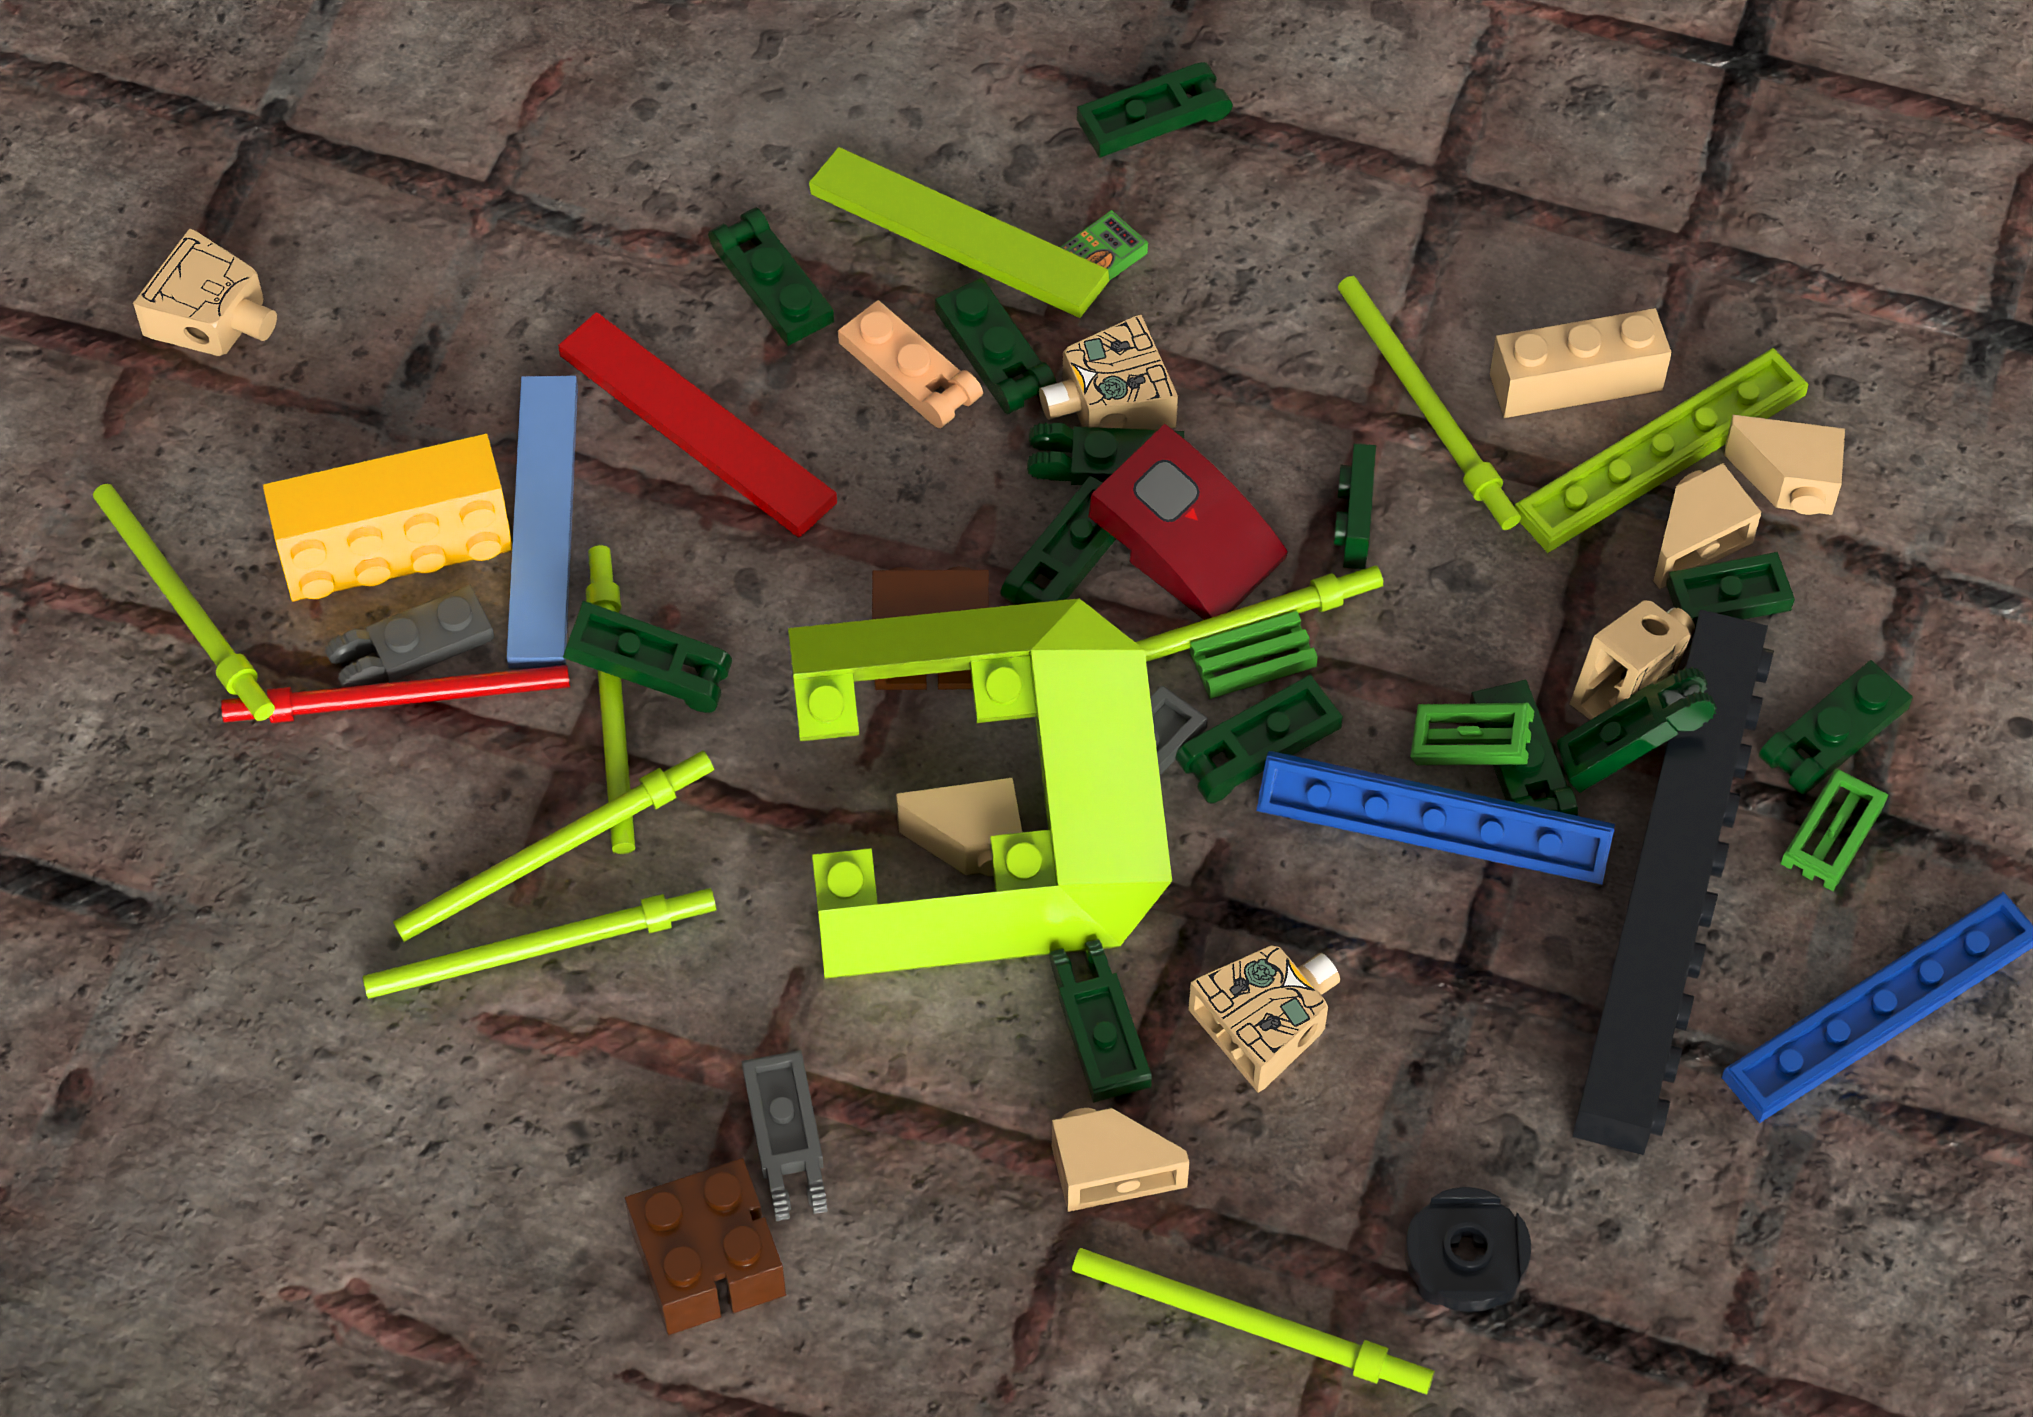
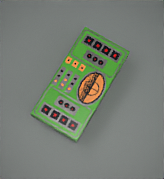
[1060,210,1148,281]

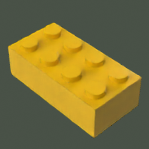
[263,434,512,602]

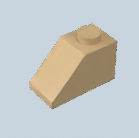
[1724,415,1845,515]
[1653,463,1761,589]
[896,778,1023,876]
[1052,1108,1189,1212]

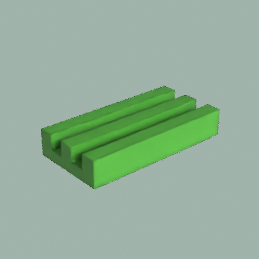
[1190,611,1318,699]
[1410,703,1534,765]
[1781,768,1888,891]

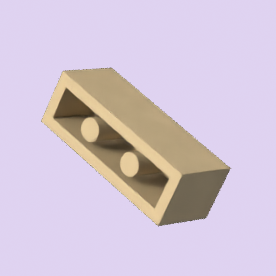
[1490,308,1671,418]

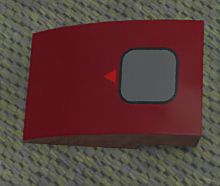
[1088,424,1288,620]

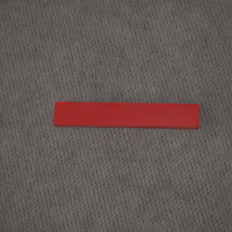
[558,312,837,538]

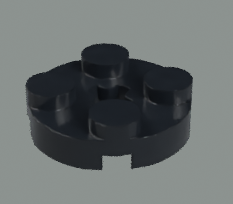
[1405,1187,1531,1312]

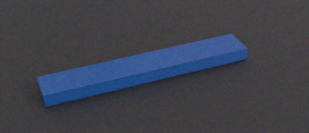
[1256,751,1615,885]
[1722,891,2033,1123]

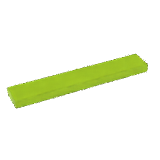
[809,147,1109,318]
[1514,348,1809,553]

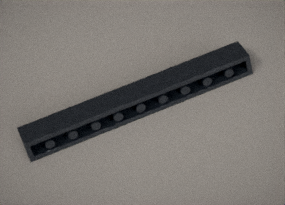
[1572,610,1774,1155]

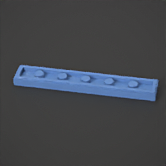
[507,376,578,668]

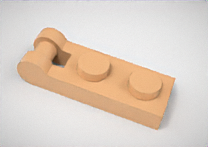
[838,300,983,428]

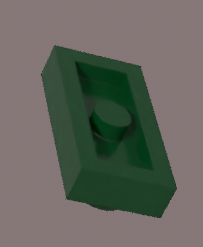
[1334,443,1376,569]
[1666,552,1795,628]

